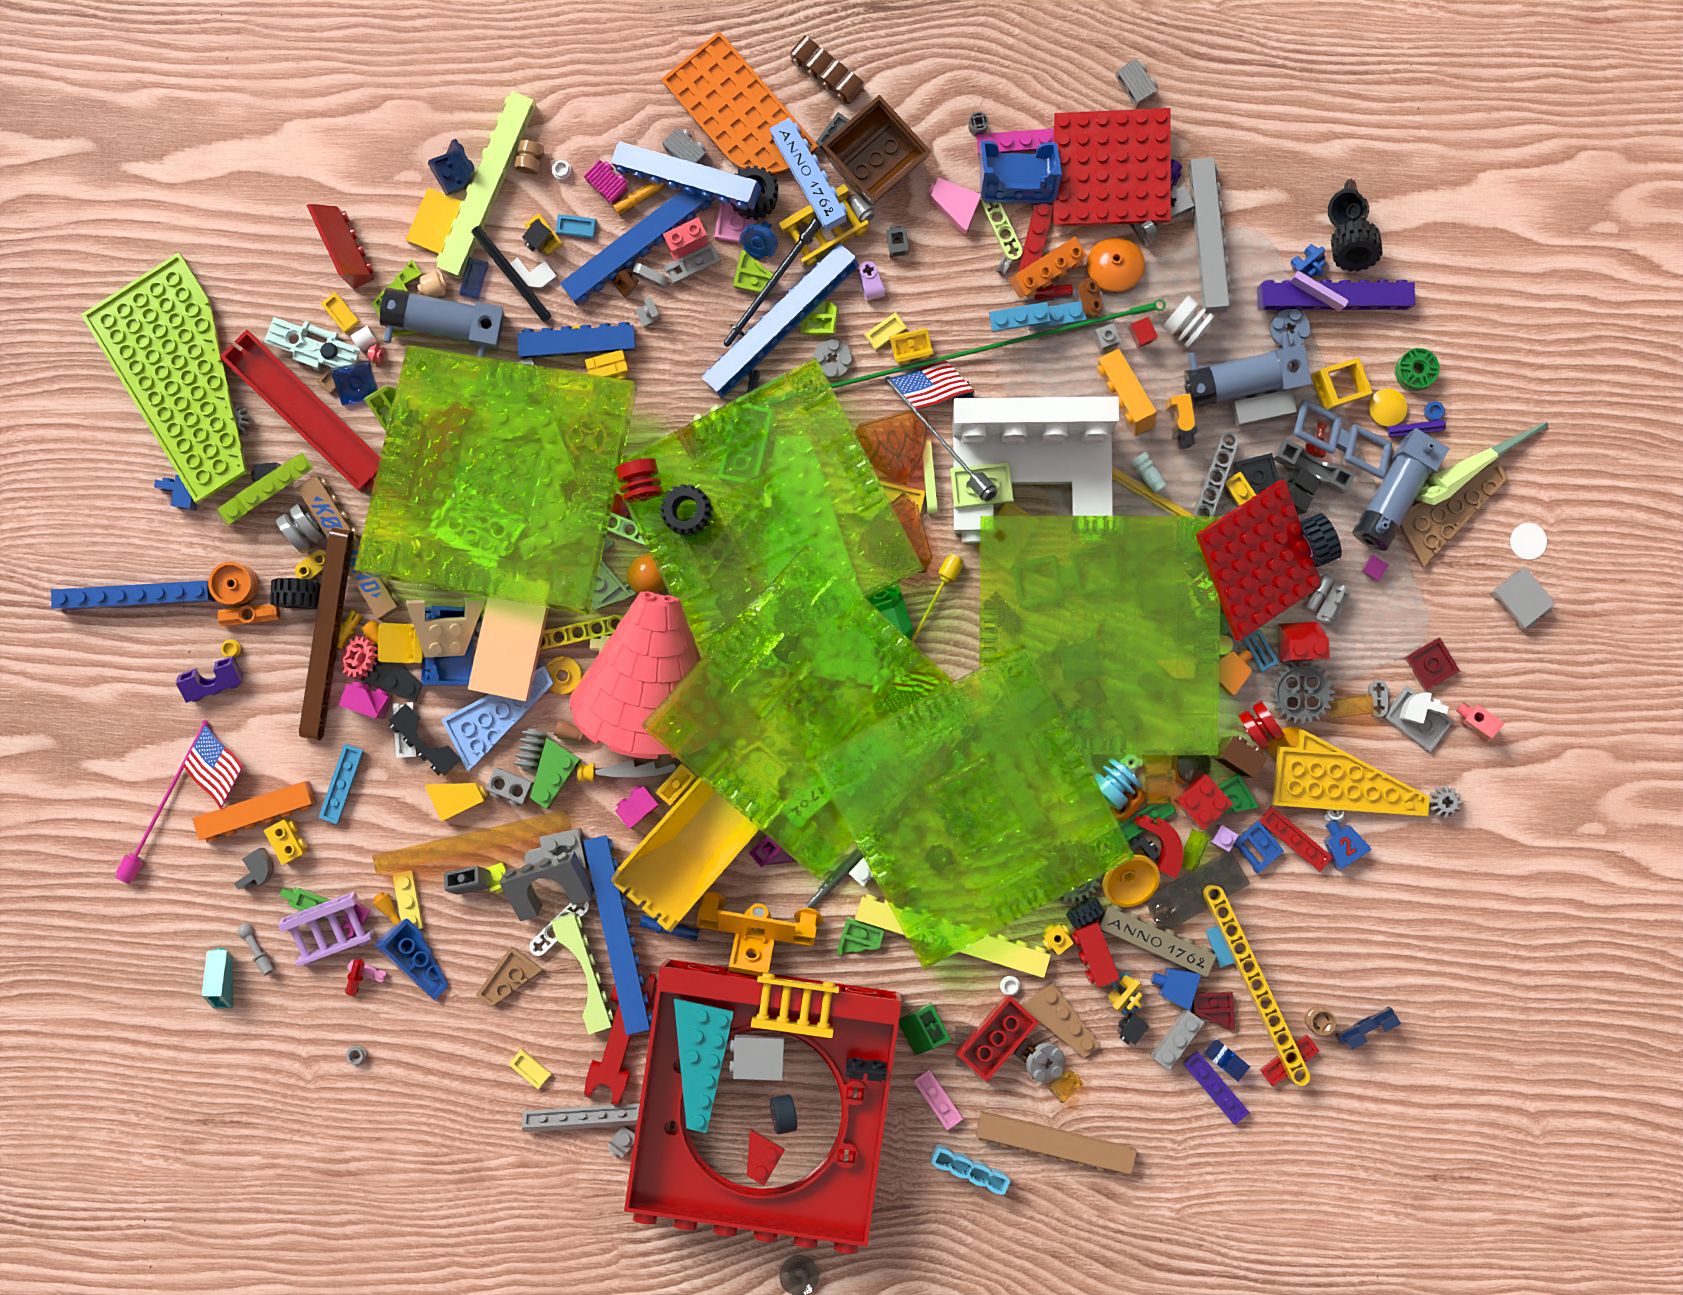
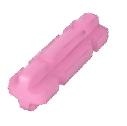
[348,959,387,983]

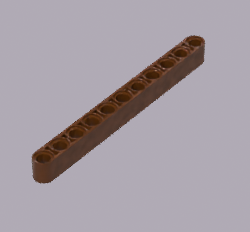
[299,528,354,741]

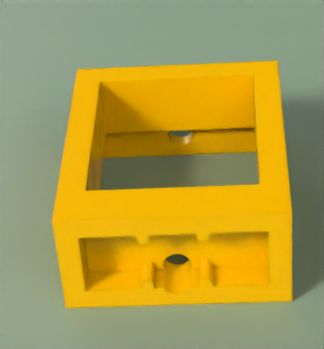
[1311,357,1372,410]

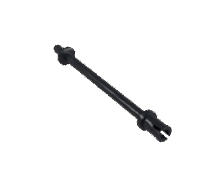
[724,218,822,347]

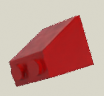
[1278,622,1330,662]

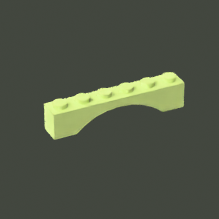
[551,912,614,1034]

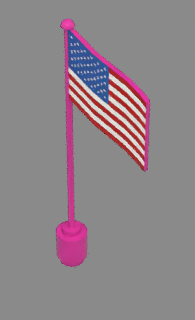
[115,720,243,884]

